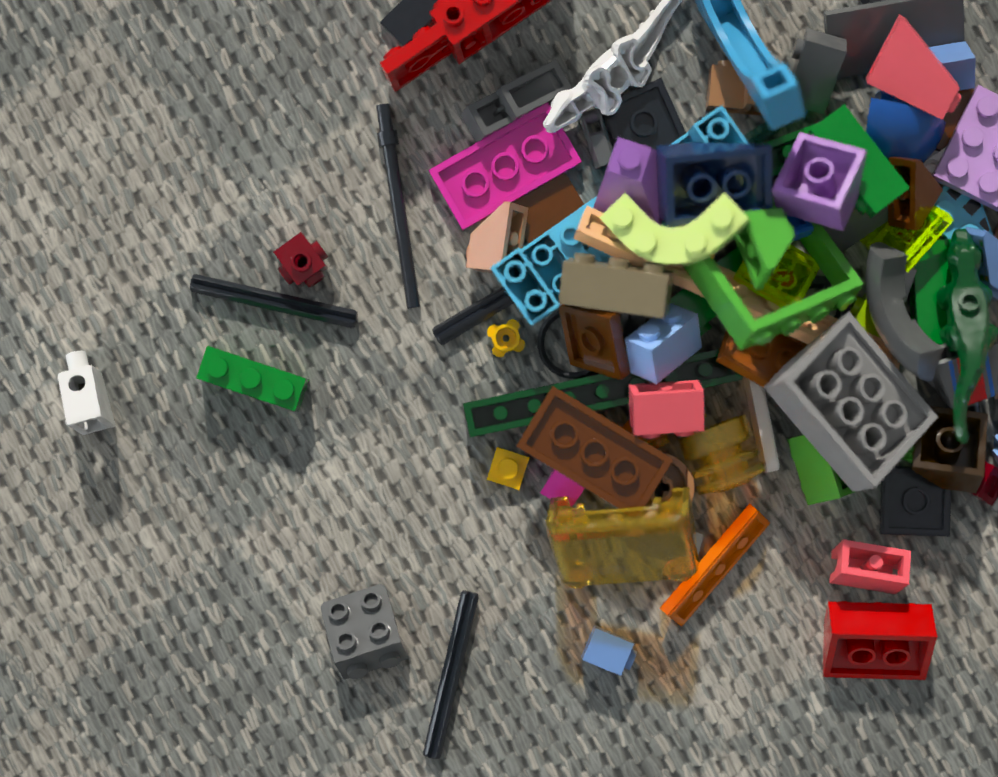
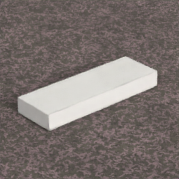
[743,376,780,473]

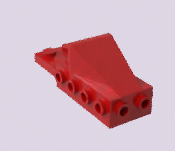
[379,0,552,92]

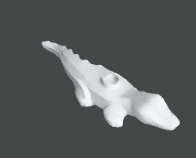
[543,0,683,133]

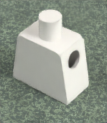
[58,350,116,435]

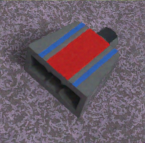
[932,341,998,413]

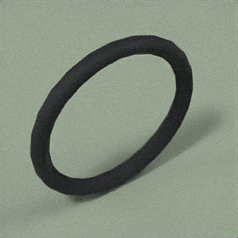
[537,310,594,379]

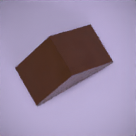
[888,157,943,230]

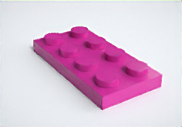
[428,102,582,231]

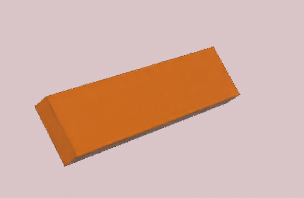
[660,503,770,626]

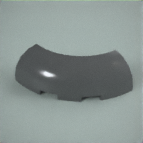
[865,241,944,381]

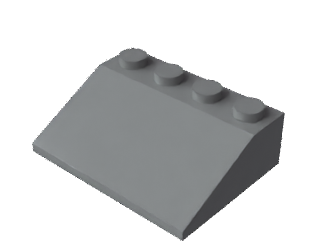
[763,312,938,492]

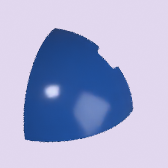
[866,98,946,163]

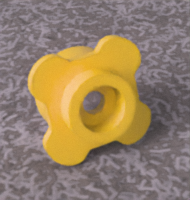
[487,319,525,357]

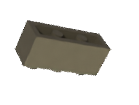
[559,253,674,318]

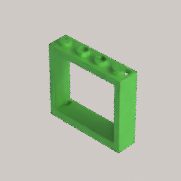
[682,195,864,350]

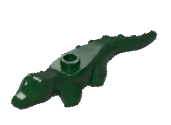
[936,229,998,444]

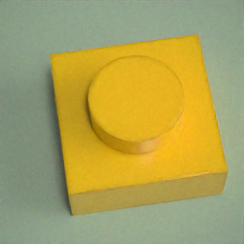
[486,447,530,490]

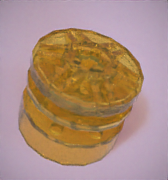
[678,414,767,495]

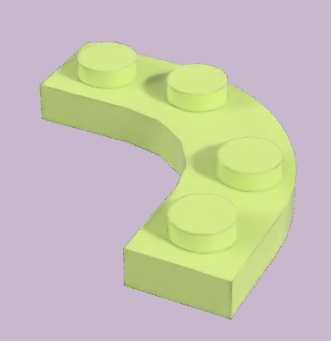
[599,193,751,265]

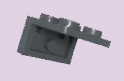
[321,584,409,680]

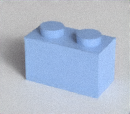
[625,303,702,384]

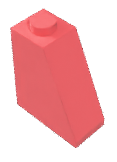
[866,15,962,120]

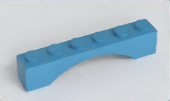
[695,0,806,130]

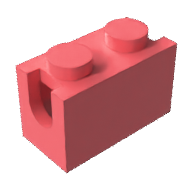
[628,380,704,439]
[829,539,911,594]

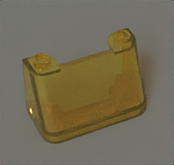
[546,487,699,589]

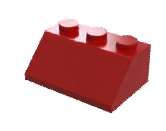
[823,601,937,680]

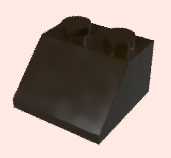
[912,405,988,493]

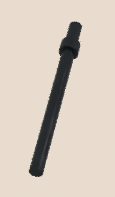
[376,104,421,309]

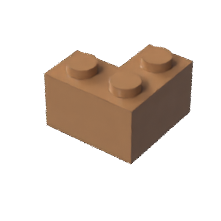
[705,59,777,116]

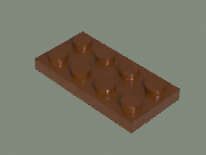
[516,386,674,519]

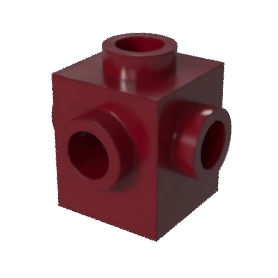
[273,232,328,288]

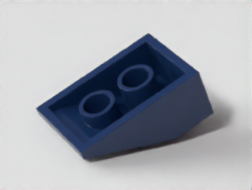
[656,142,772,227]

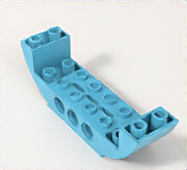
[490,105,749,326]

